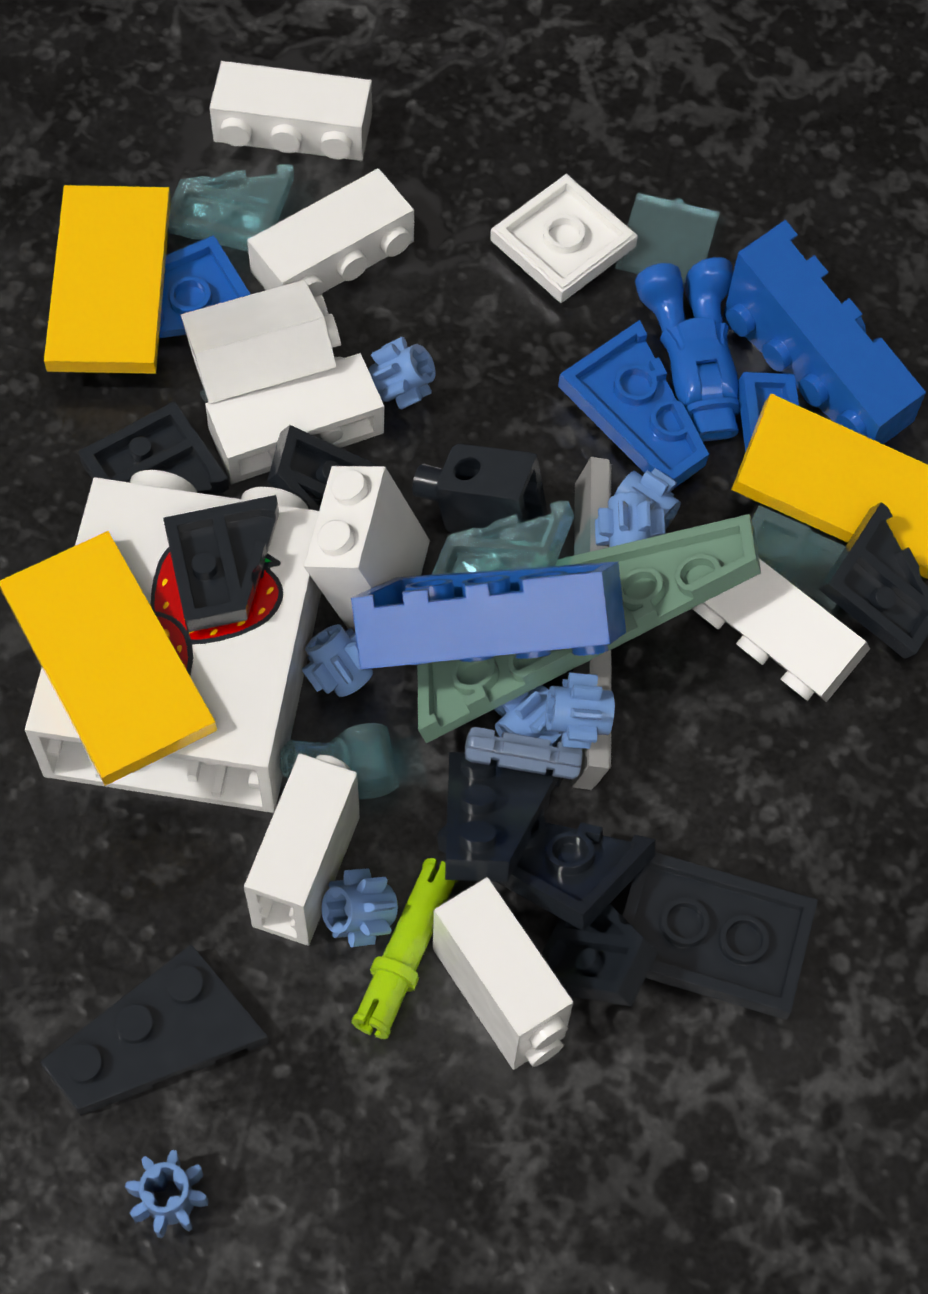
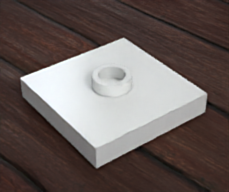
[491,174,638,303]

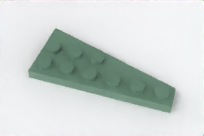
[417,514,761,743]

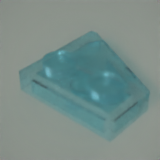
[168,164,294,252]
[432,501,575,575]

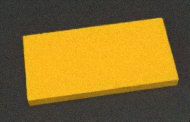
[44,185,171,374]
[731,393,928,579]
[0,531,217,786]

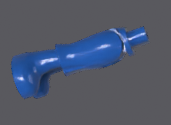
[635,257,740,441]

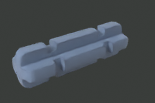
[465,727,583,780]

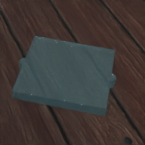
[615,193,719,285]

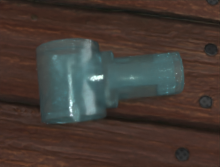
[280,723,400,799]

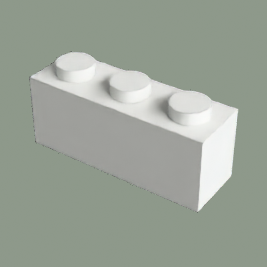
[210,61,372,161]
[247,168,414,297]
[205,353,384,484]
[692,558,870,702]

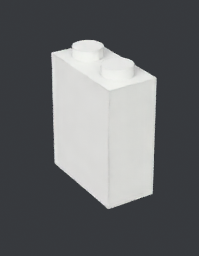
[181,280,341,404]
[304,466,430,632]
[244,753,360,946]
[433,877,573,1070]

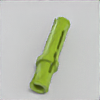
[351,858,458,1039]

